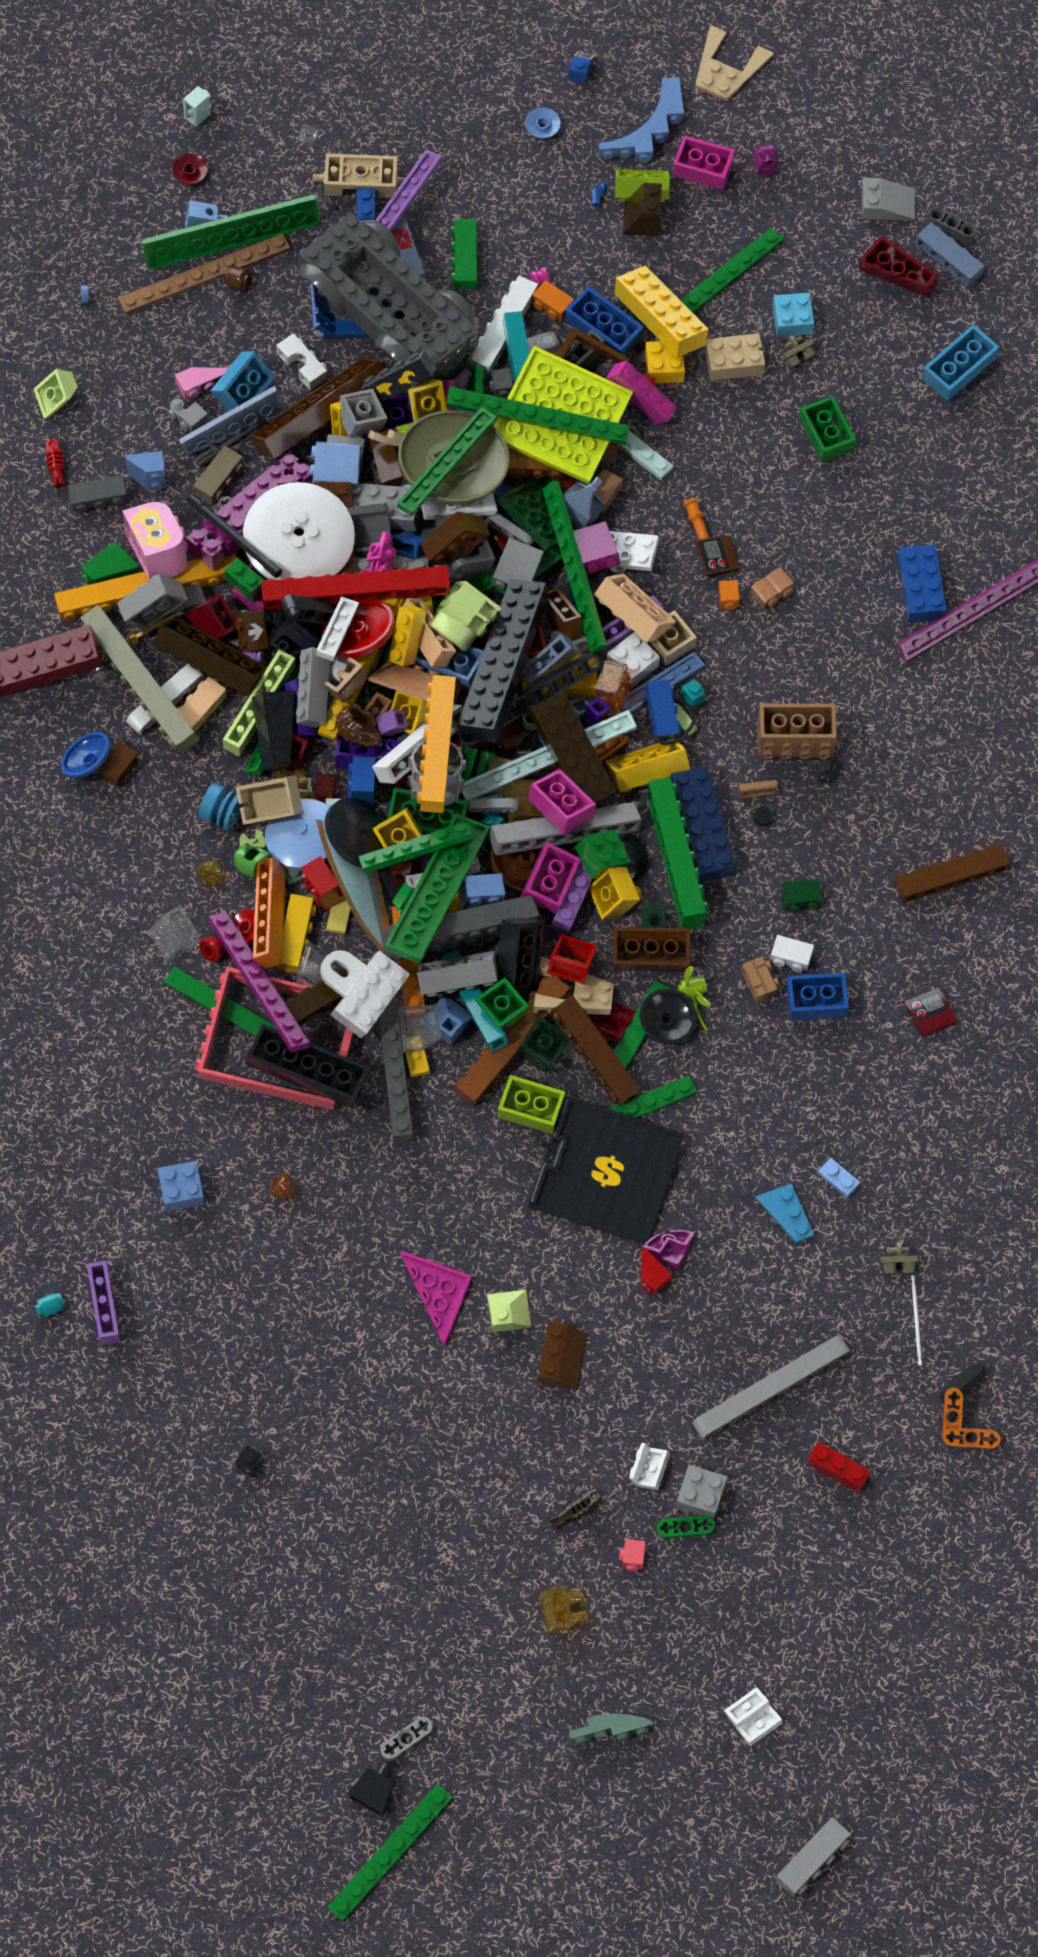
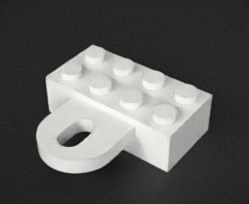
[320,950,410,1038]

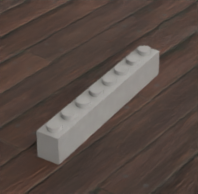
[489,802,641,856]

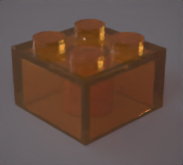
[595,660,631,715]

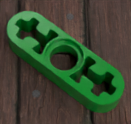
[656,1516,715,1539]

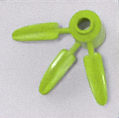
[678,966,711,1031]

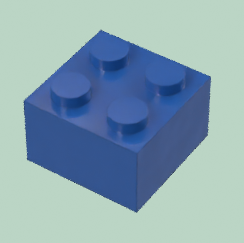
[347,756,376,807]

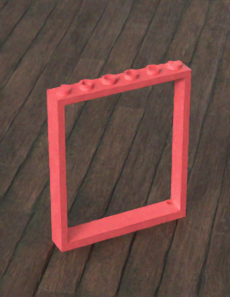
[195,967,353,1110]

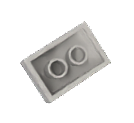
[861,178,915,220]

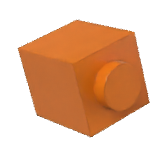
[718,580,739,611]

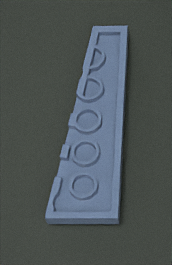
[179,386,287,456]

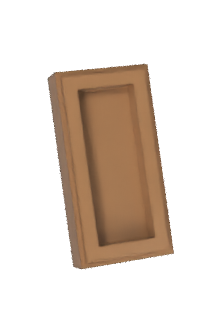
[738,780,777,799]

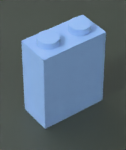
[310,442,361,484]

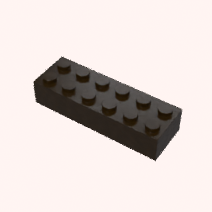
[153,616,268,696]
[528,691,617,804]

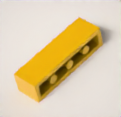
[276,894,317,974]

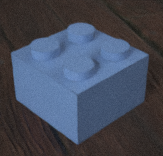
[458,874,505,910]
[158,1161,204,1212]

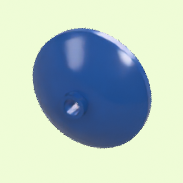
[61,732,111,778]

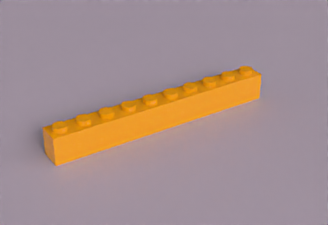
[54,553,237,621]

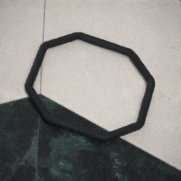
[367,638,390,688]
[634,696,696,745]

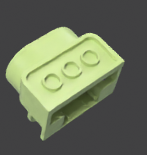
[432,581,501,652]

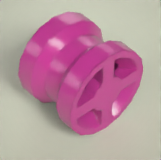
[530,267,550,288]

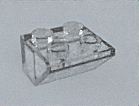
[149,906,200,962]

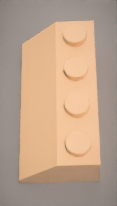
[594,574,676,642]

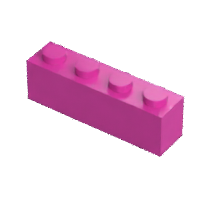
[606,361,677,424]

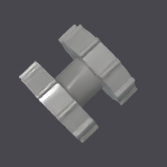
[407,740,466,806]

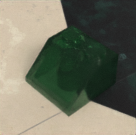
[519,1016,569,1074]

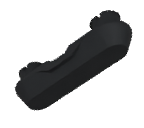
[939,1363,986,1404]

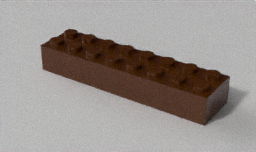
[249,357,383,459]

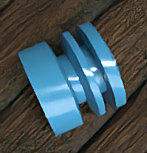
[198,783,244,831]

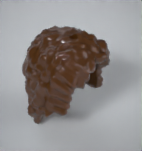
[335,703,381,748]

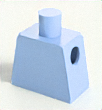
[185,200,227,228]

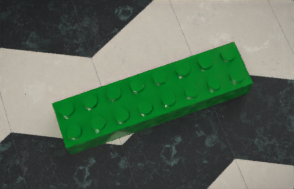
[647,777,709,930]

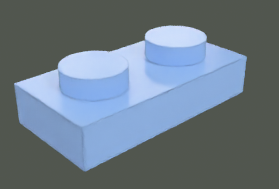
[818,1158,860,1197]

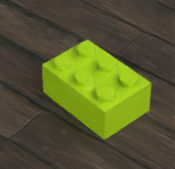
[498,1075,565,1134]

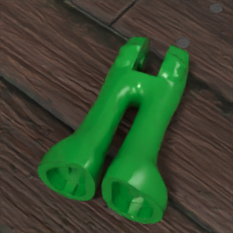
[459,745,497,799]

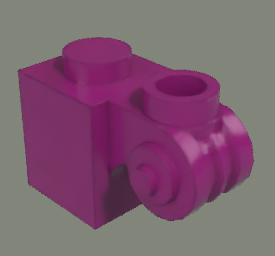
[753,145,777,176]

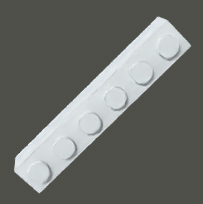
[468,276,538,376]
[372,705,463,783]

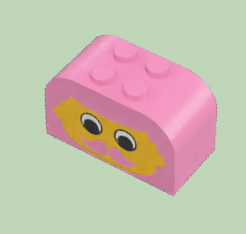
[123,502,188,581]

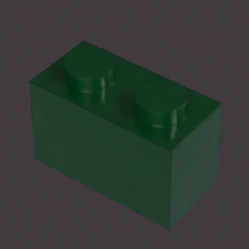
[780,879,823,912]

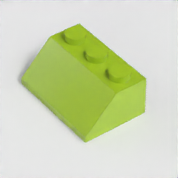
[615,169,670,202]

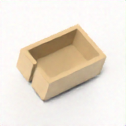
[705,333,765,381]
[235,775,303,825]

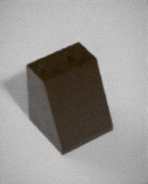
[623,183,662,237]

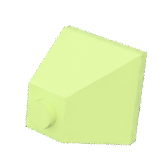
[34,369,77,419]
[487,1290,531,1332]

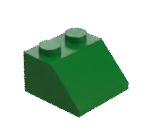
[475,978,529,1029]

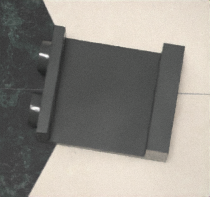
[348,502,393,555]

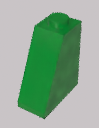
[81,541,140,585]

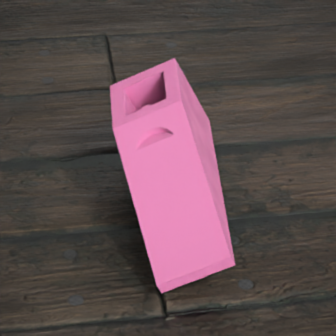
[175,367,228,400]

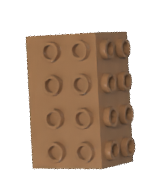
[757,704,837,759]

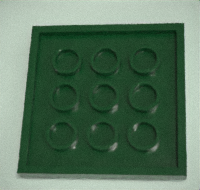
[496,477,594,552]

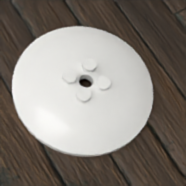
[243,482,355,580]

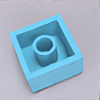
[772,293,814,337]

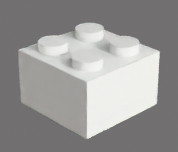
[606,632,660,688]

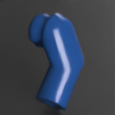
[591,183,609,207]

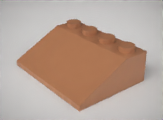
[368,661,462,705]

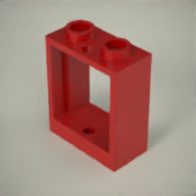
[547,934,598,984]

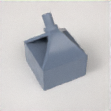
[563,477,606,531]

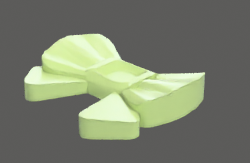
[239,829,266,849]

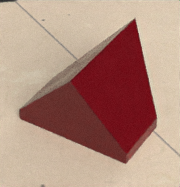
[283,733,309,774]

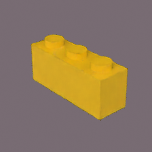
[388,605,427,666]

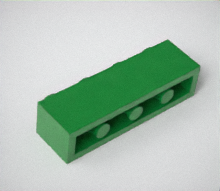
[451,219,477,290]

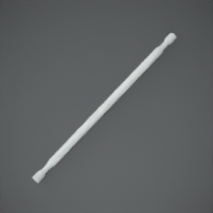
[911,1275,922,1366]

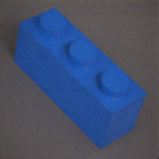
[644,680,681,740]

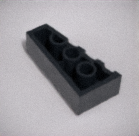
[252,691,295,771]

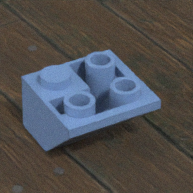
[421,995,473,1046]

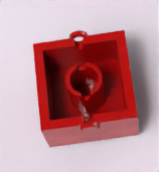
[301,856,344,912]

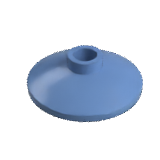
[525,108,560,139]

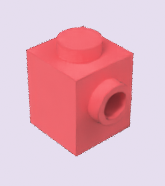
[619,1539,645,1572]

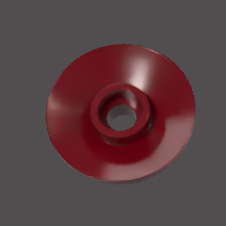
[172,153,208,185]

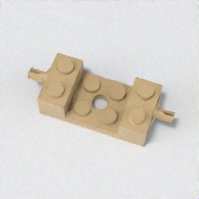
[313,154,405,198]

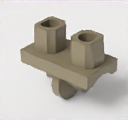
[780,335,815,368]
[880,1242,918,1273]

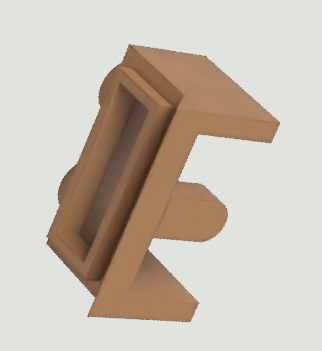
[324,657,368,703]

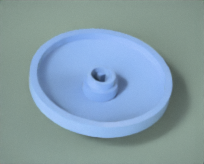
[265,799,330,871]

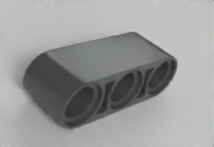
[927,207,976,245]

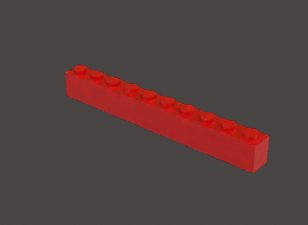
[261,565,450,610]

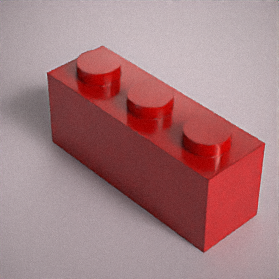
[807,1442,871,1494]

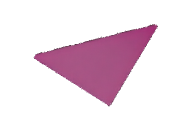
[401,1251,472,1345]

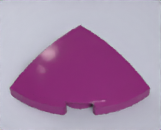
[642,1230,695,1269]

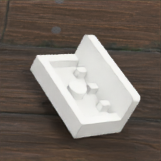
[630,1443,670,1490]

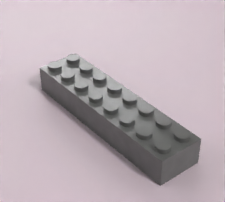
[382,895,539,962]

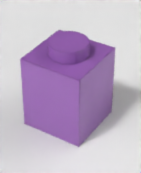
[376,709,409,737]

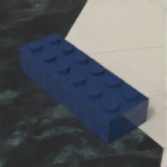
[671,766,736,883]

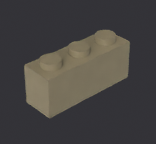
[193,446,244,504]

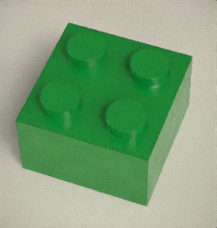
[575,829,631,879]

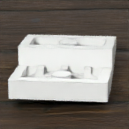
[724,1687,783,1746]

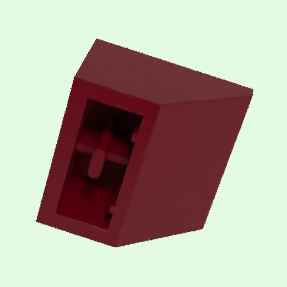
[186,593,236,639]

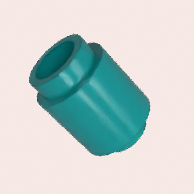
[34,1292,65,1318]

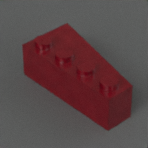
[859,235,938,297]

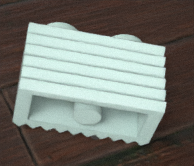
[183,86,211,127]

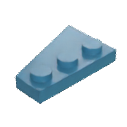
[755,1184,814,1243]

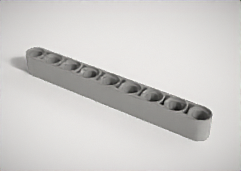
[692,1335,851,1440]

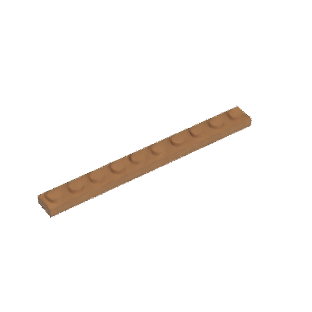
[118,233,290,315]

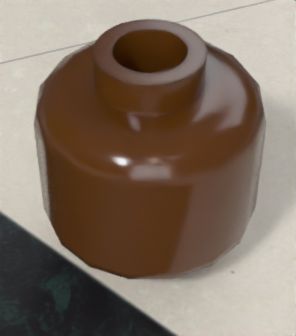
[224,266,253,292]

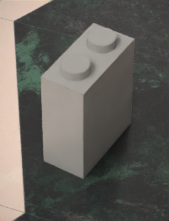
[492,538,544,589]

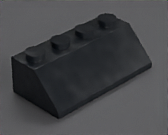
[495,918,545,998]

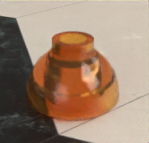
[269,1172,295,1198]

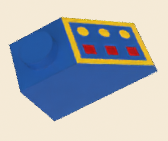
[568,51,595,85]

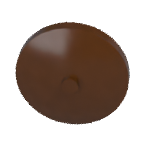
[489,820,563,894]

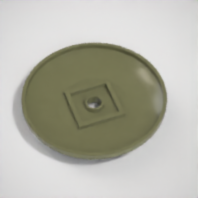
[398,411,509,504]

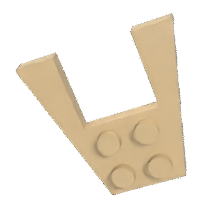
[695,25,774,101]
[533,957,614,1015]

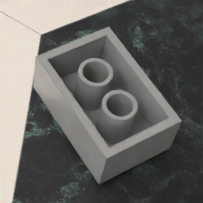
[117,574,188,629]

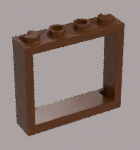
[555,327,630,363]

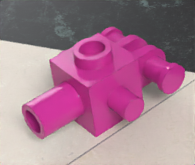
[364,532,396,572]

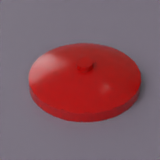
[322,600,396,659]

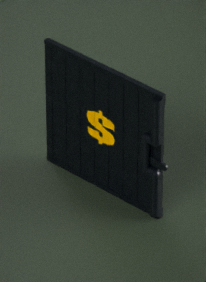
[528,1096,684,1245]

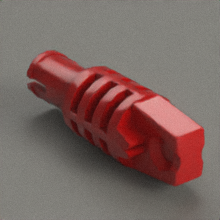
[46,439,65,489]

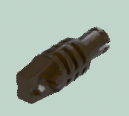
[549,1489,602,1529]

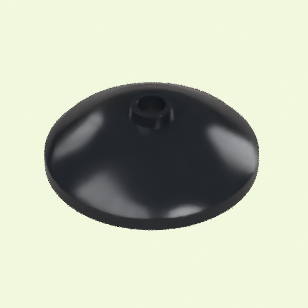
[618,833,648,882]
[639,989,697,1045]

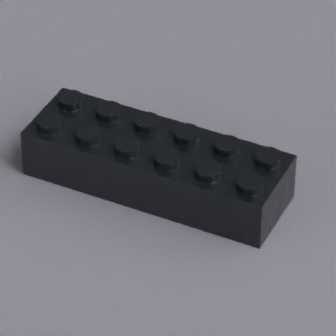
[246,1024,370,1109]

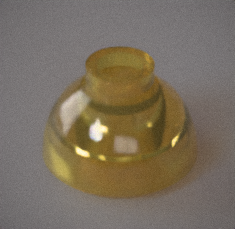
[196,860,223,886]

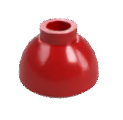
[199,937,224,962]

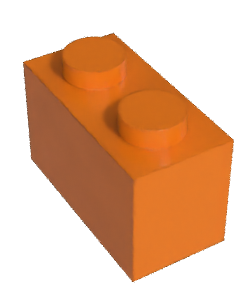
[532,280,574,322]

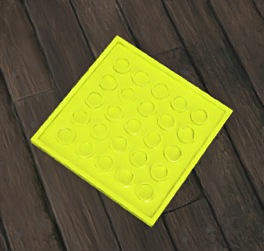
[494,346,633,484]

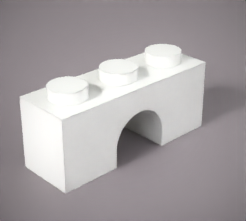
[276,333,328,390]

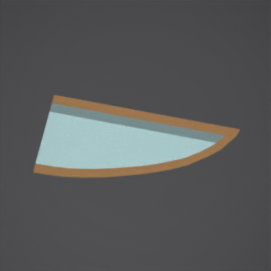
[316,819,398,964]

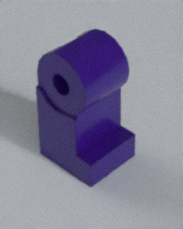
[582,697,611,728]

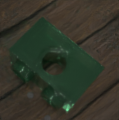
[641,902,669,928]

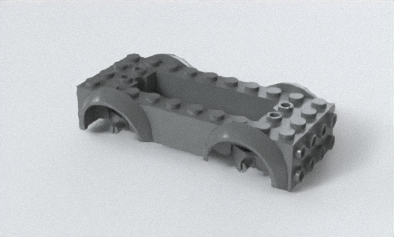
[297,212,478,381]

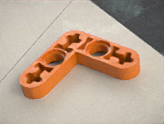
[942,1387,1001,1448]

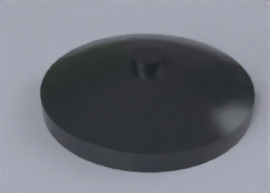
[325,798,384,868]

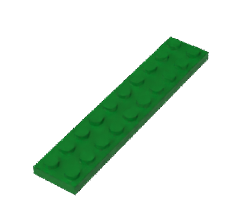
[142,194,320,270]
[384,813,490,964]

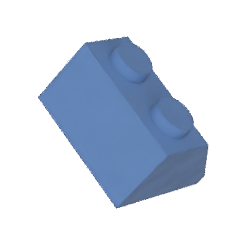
[125,451,166,491]

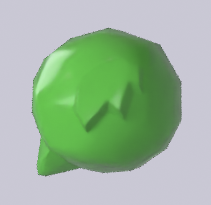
[234,843,271,880]

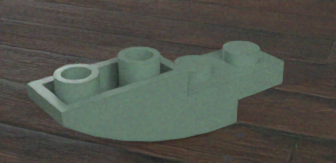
[569,1714,652,1745]

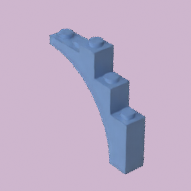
[598,77,684,163]

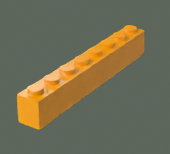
[417,675,456,813]

